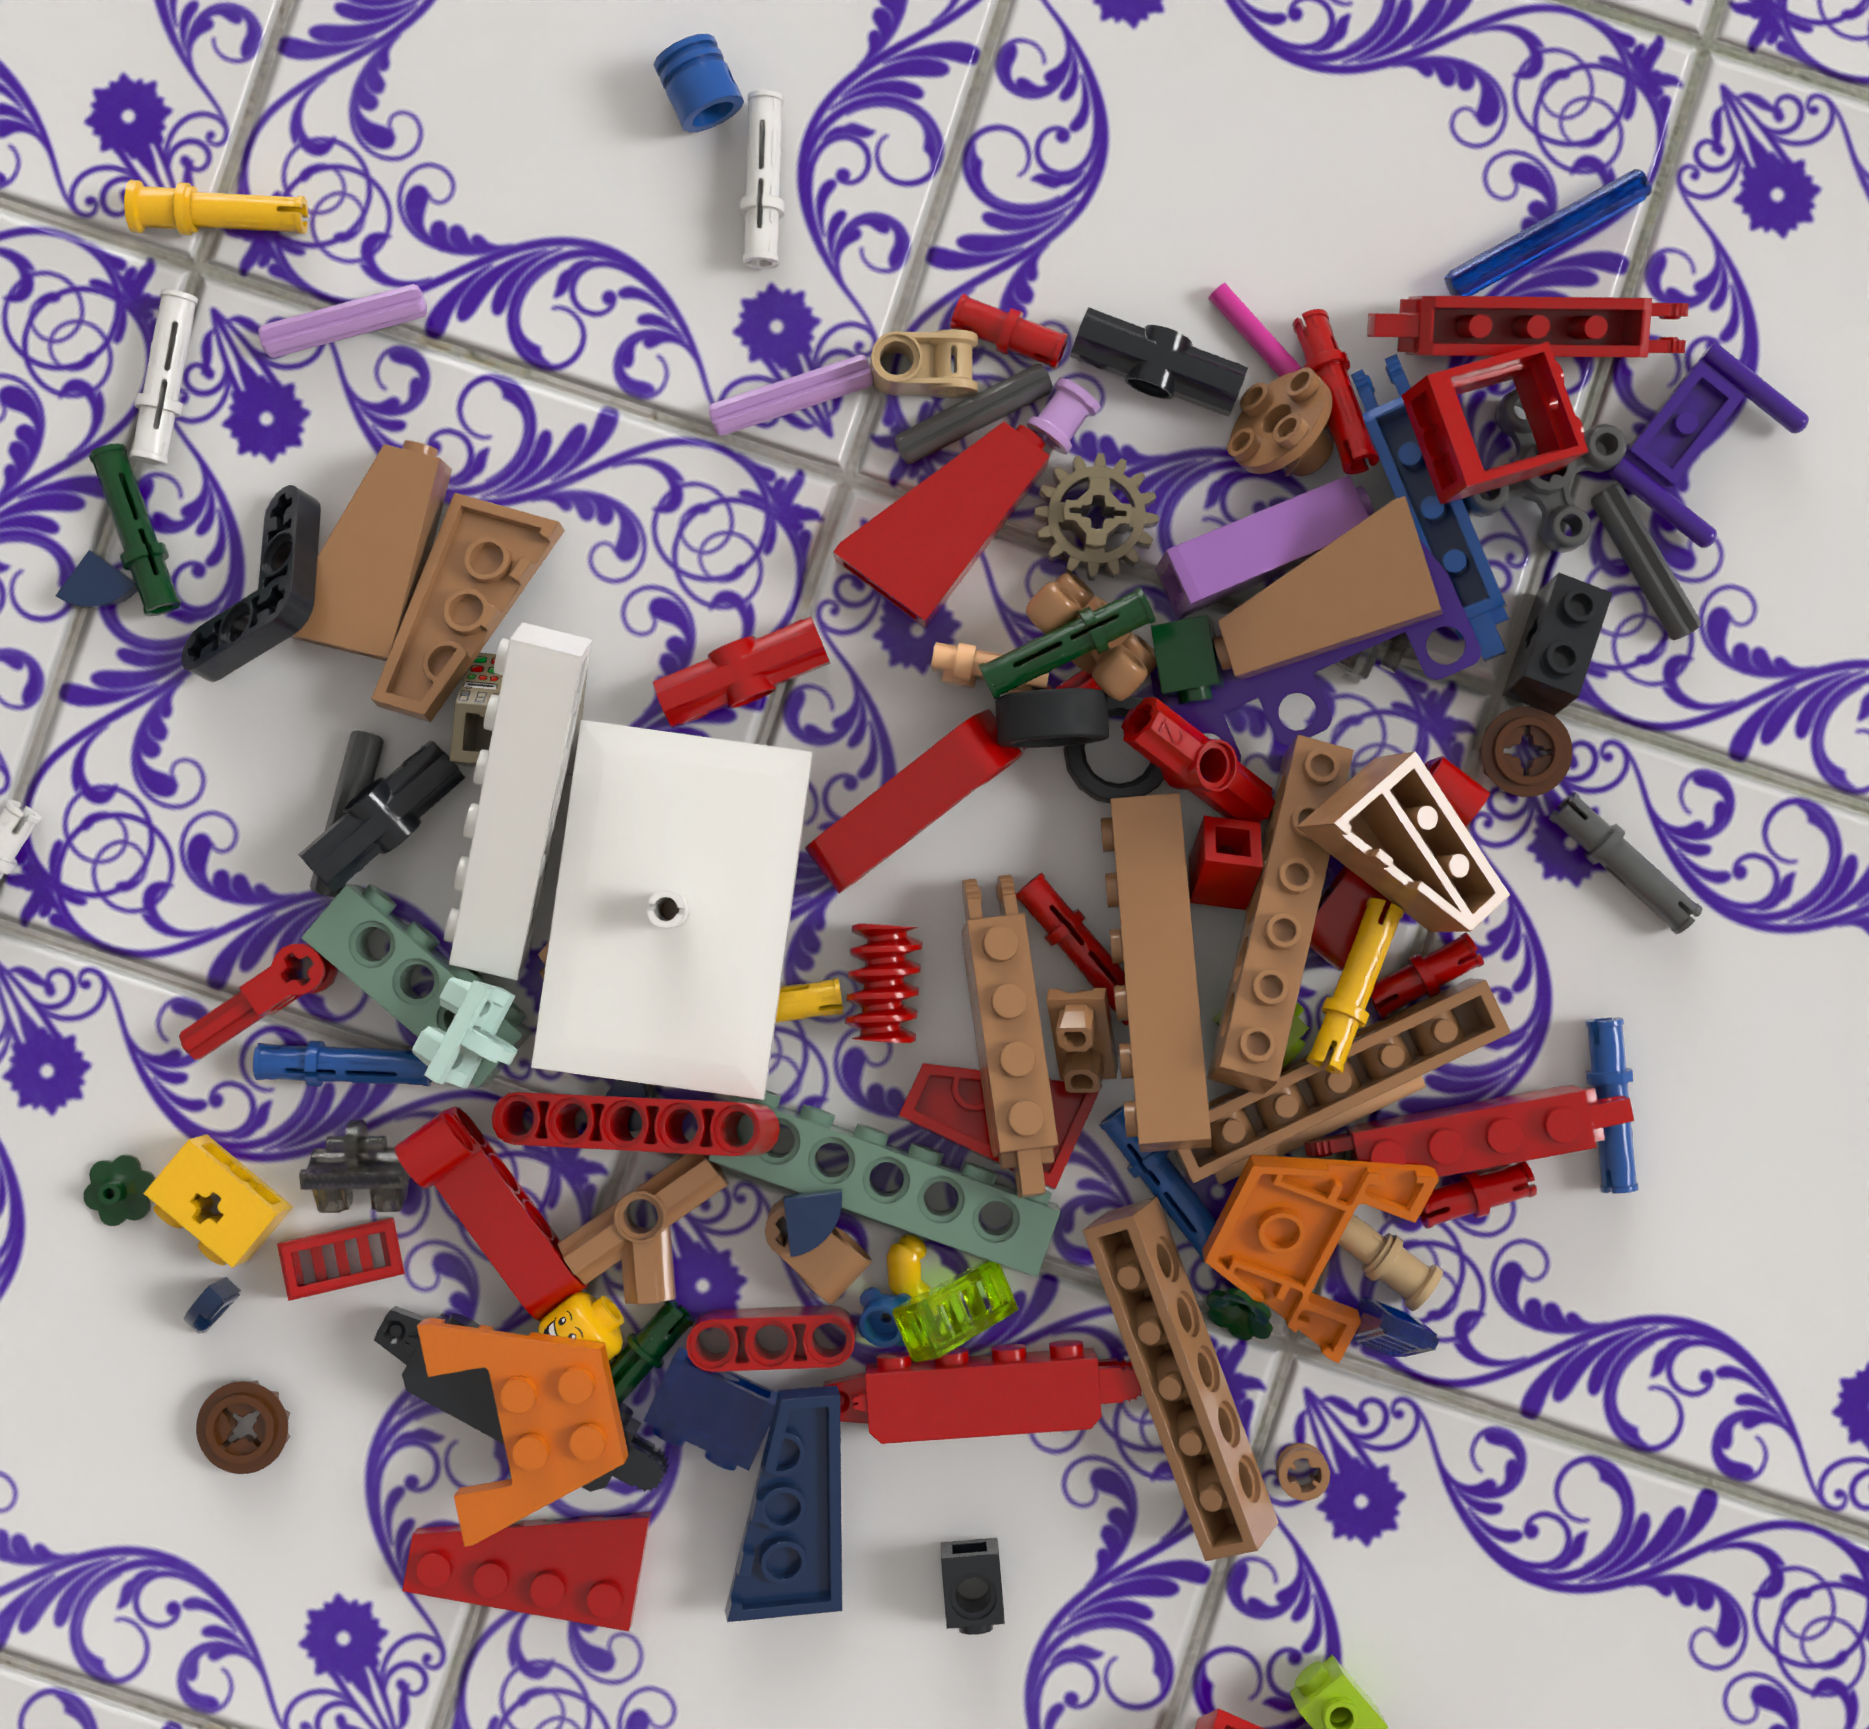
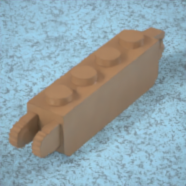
[962,874,1059,1198]

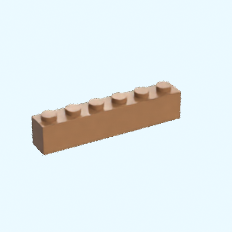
[1101,793,1211,1152]

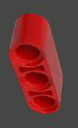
[686,1305,857,1372]

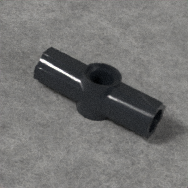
[1070,307,1248,417]
[298,740,466,893]

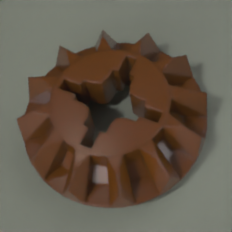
[1478,706,1573,798]
[196,1380,290,1474]

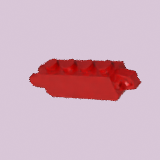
[1367,296,1689,358]
[1304,1085,1634,1177]
[823,1340,1142,1444]

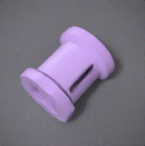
[1026,377,1101,455]

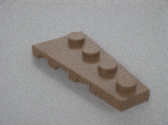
[371,492,565,722]

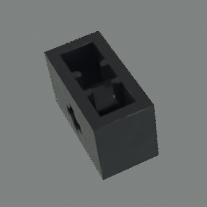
[1502,572,1613,716]

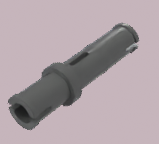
[1549,792,1703,934]

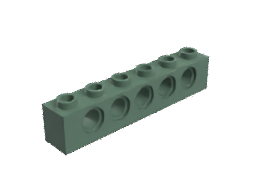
[709,1090,1061,1277]

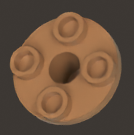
[1227,367,1334,477]

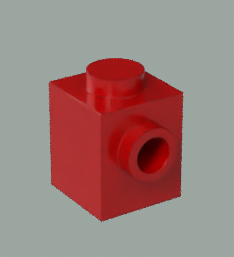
[1189,815,1263,910]

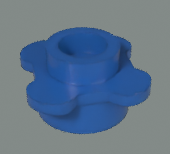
[857,1287,916,1347]

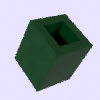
[1151,615,1224,705]

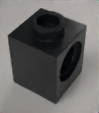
[941,1538,1005,1635]

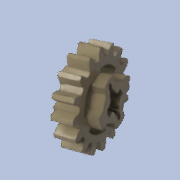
[1034,453,1159,581]

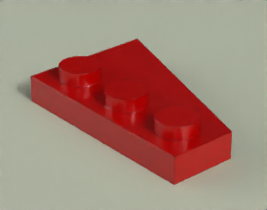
[898,1063,1102,1190]

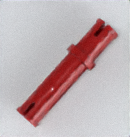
[1292,309,1379,475]
[1016,872,1129,1026]

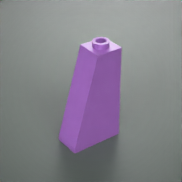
[1155,475,1374,620]

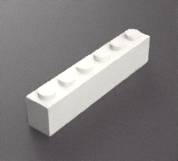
[444,622,593,980]

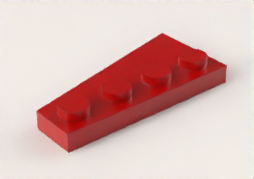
[402,1511,652,1632]

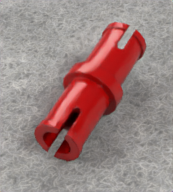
[950,293,1069,370]
[1370,932,1484,1019]
[1419,1161,1537,1229]

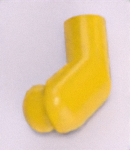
[886,1234,945,1321]

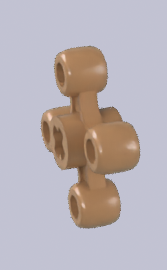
[1026,572,1157,701]

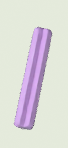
[258,284,427,358]
[709,355,873,435]

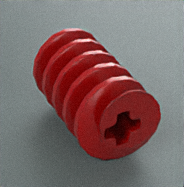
[845,923,923,1043]

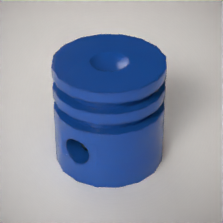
[653,34,744,133]

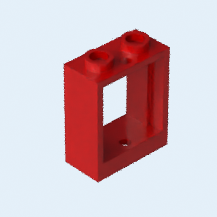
[1401,341,1589,505]

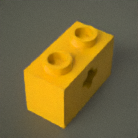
[143,1134,293,1268]

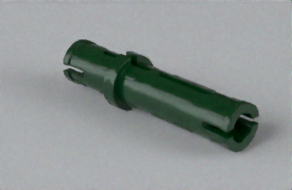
[89,443,181,616]
[978,587,1156,699]

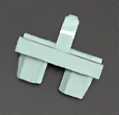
[412,977,518,1089]

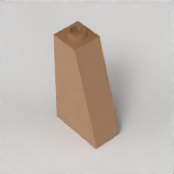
[290,440,452,661]
[1213,496,1443,680]

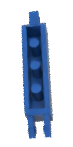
[1351,354,1509,662]

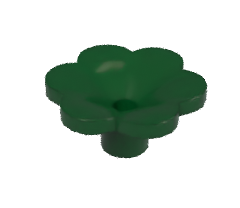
[83,1154,155,1226]
[1206,1288,1273,1341]

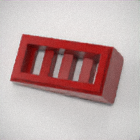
[277,1217,405,1301]

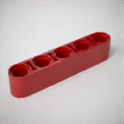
[492,1092,780,1156]

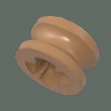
[1276,1442,1330,1501]

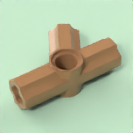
[557,1154,729,1305]

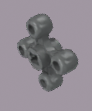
[1462,389,1627,553]

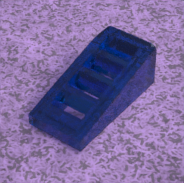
[1352,1296,1439,1357]

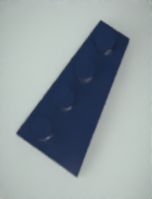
[725,1385,842,1622]

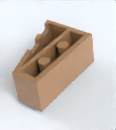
[1296,751,1510,932]

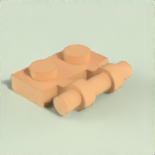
[931,642,1049,695]

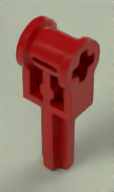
[179,943,338,1060]

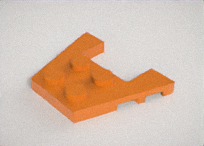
[1202,1154,1439,1363]
[417,1318,629,1547]

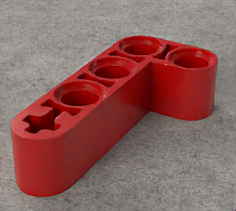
[805,709,1024,894]
[1309,756,1490,971]
[394,1106,588,1321]

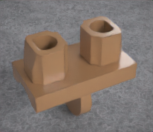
[1046,988,1118,1093]

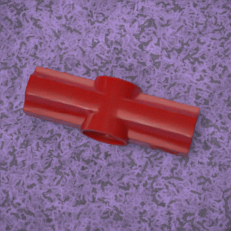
[653,617,831,728]
[1120,697,1276,822]

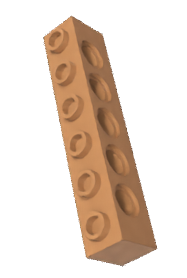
[1207,735,1354,1094]
[1174,978,1511,1183]
[1082,1196,1279,1561]

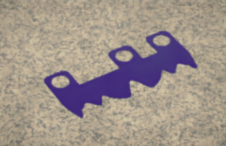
[1150,540,1481,763]

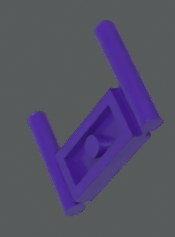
[1608,341,1809,548]

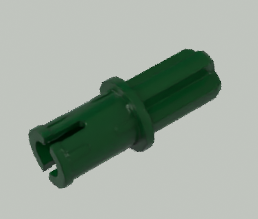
[610,1299,696,1403]

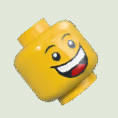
[538,1292,624,1360]

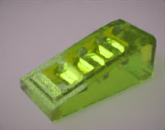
[892,1260,1019,1362]

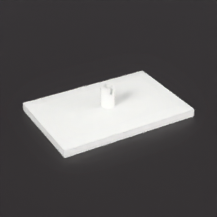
[531,720,813,1100]

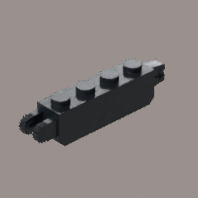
[374,1306,669,1492]

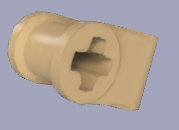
[870,329,978,399]

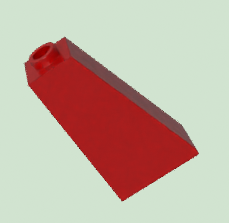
[833,422,1050,629]

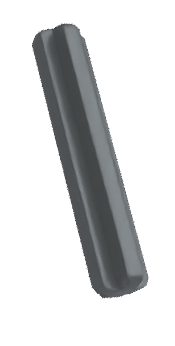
[895,364,1053,464]
[1591,484,1701,640]
[310,730,384,897]

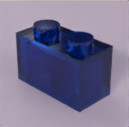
[643,1347,778,1471]

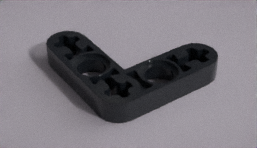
[181,485,321,682]

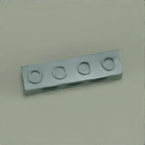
[301,884,533,1088]

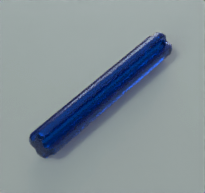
[1444,169,1652,296]

